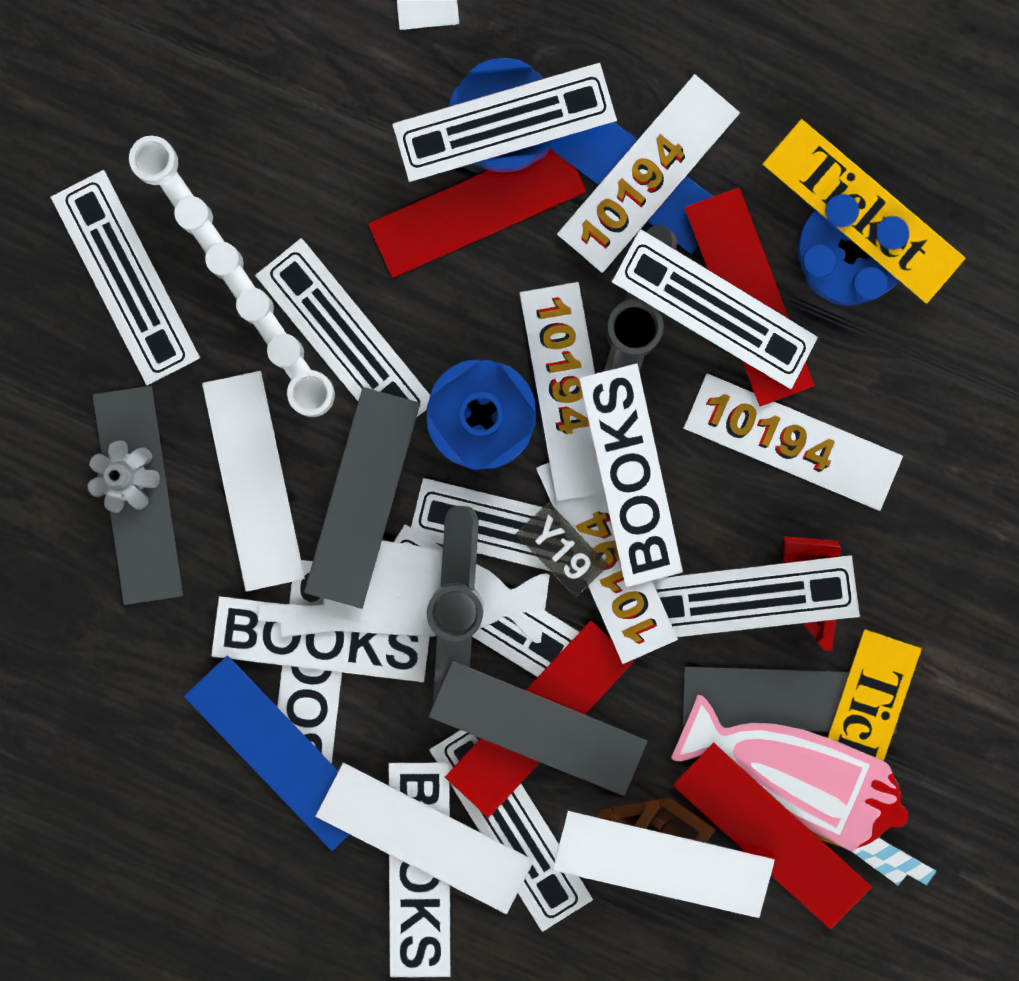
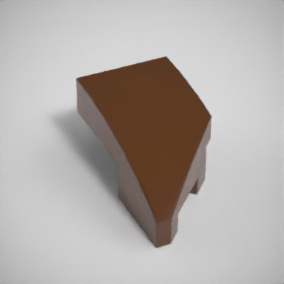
[596,798,716,843]

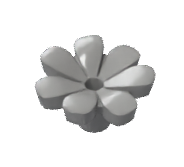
[87,440,160,513]

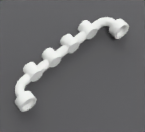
[129,136,335,417]

